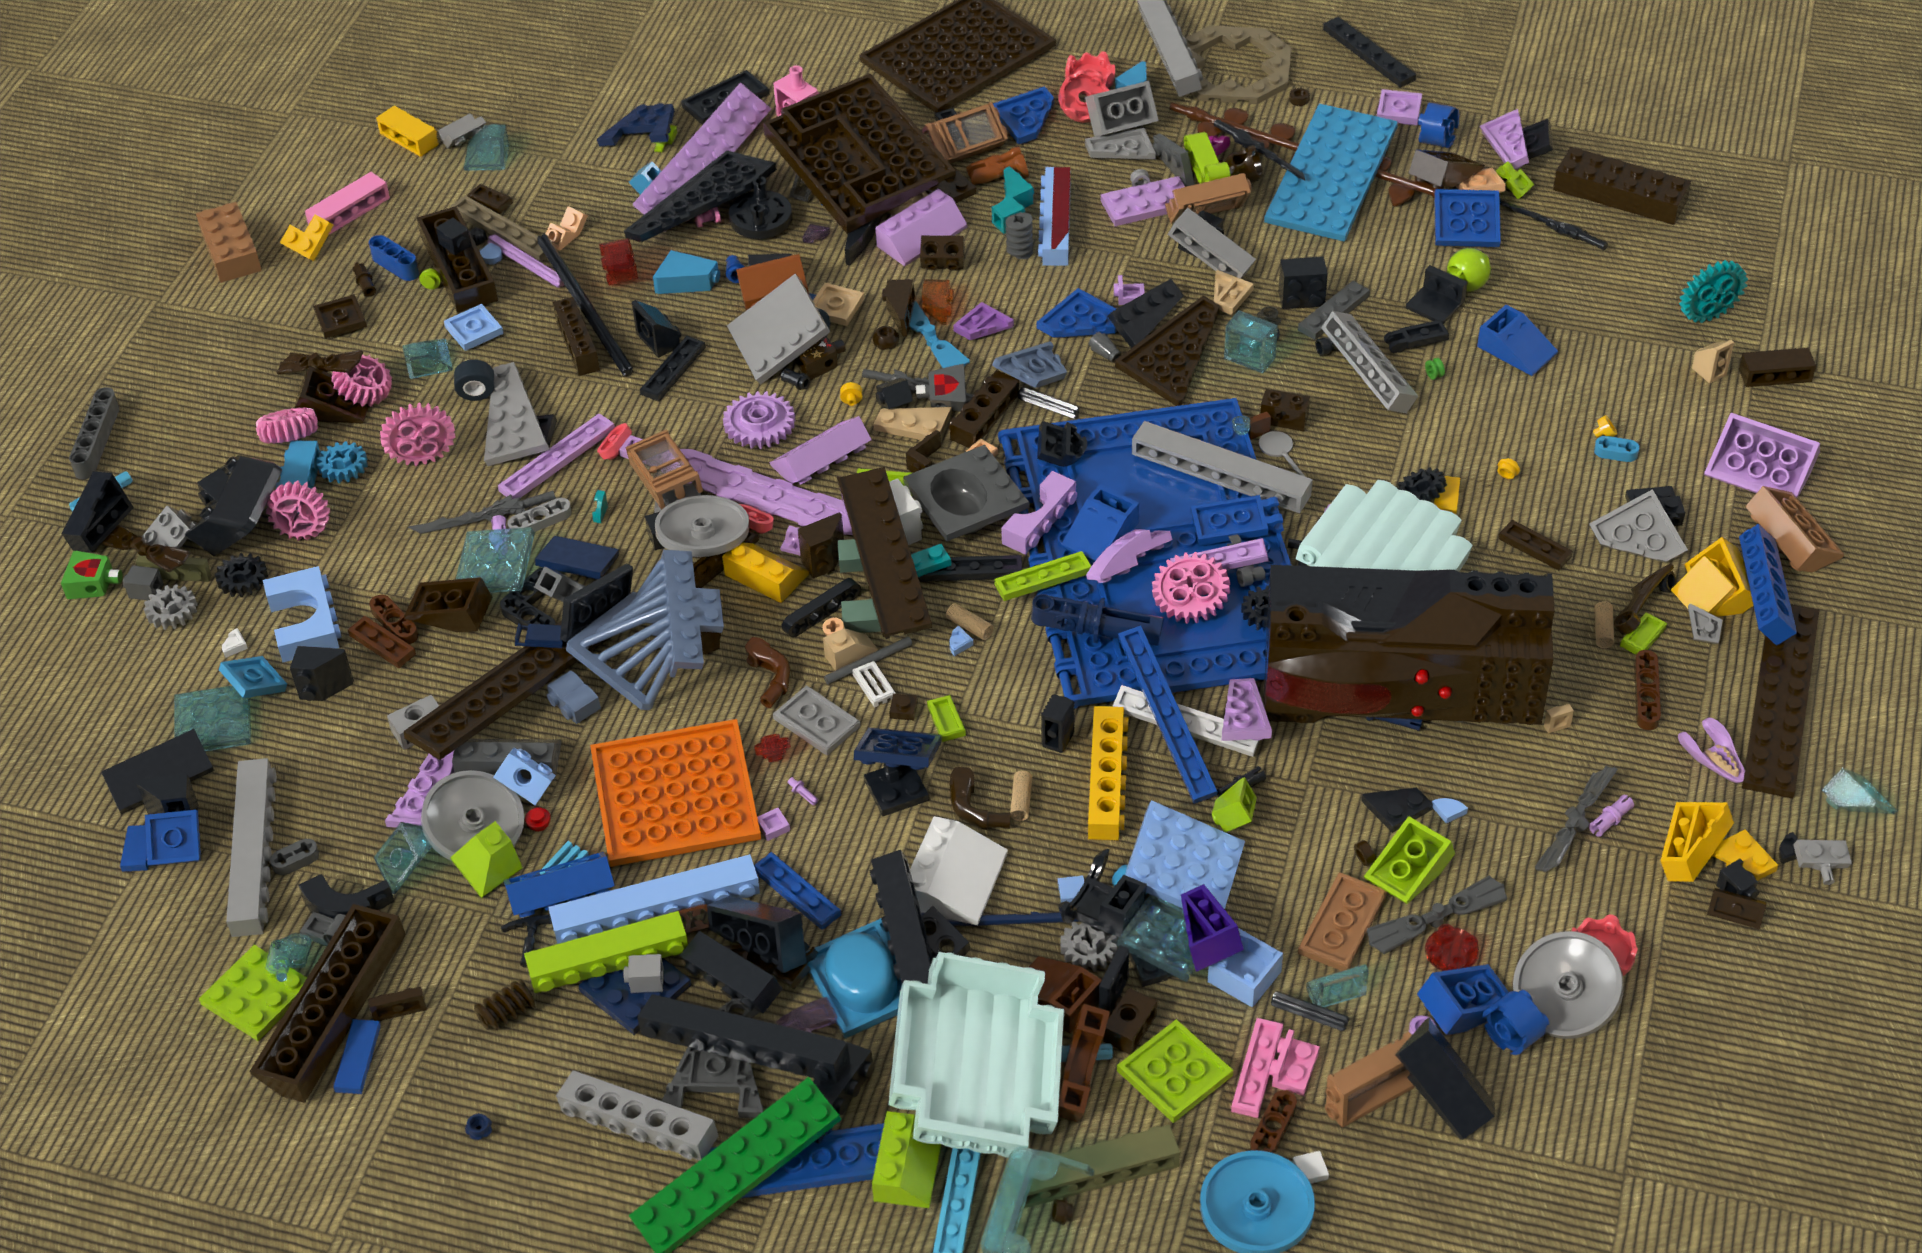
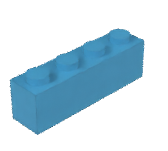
[275,441,321,515]

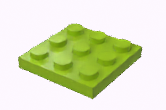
[199,945,307,1041]
[1117,1019,1233,1123]

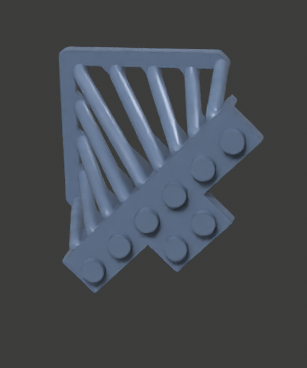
[566,550,724,710]

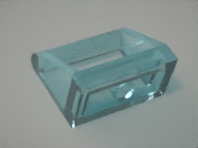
[1306,964,1369,1007]

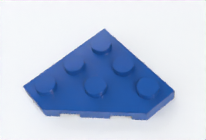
[993,86,1054,145]
[1036,288,1118,338]

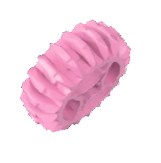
[331,354,392,407]
[256,407,318,444]
[266,480,330,541]

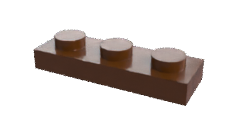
[348,616,416,668]

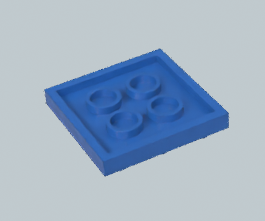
[1434,189,1501,247]

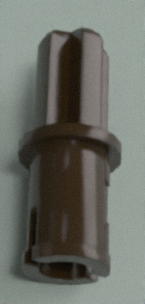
[353,262,376,297]

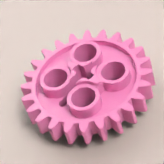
[380,403,455,466]
[1152,552,1230,624]

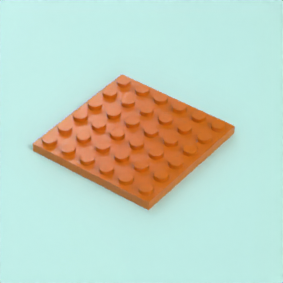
[590,719,761,867]

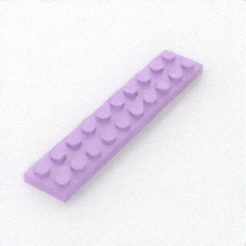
[633,82,771,215]

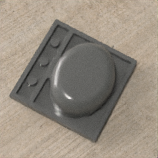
[903,445,1029,541]

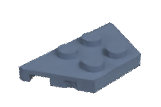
[992,341,1067,388]

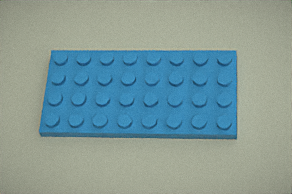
[1264,103,1398,242]

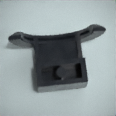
[1058,849,1147,938]

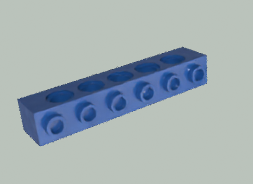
[1739,524,1797,646]

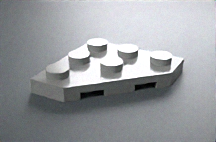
[1589,489,1688,563]

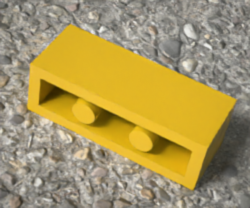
[376,106,439,157]

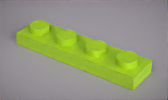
[995,551,1091,601]

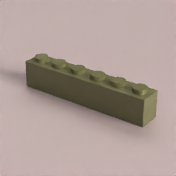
[1009,1125,1180,1210]

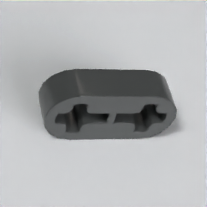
[270,839,319,875]

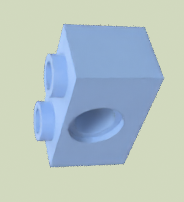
[493,748,556,805]

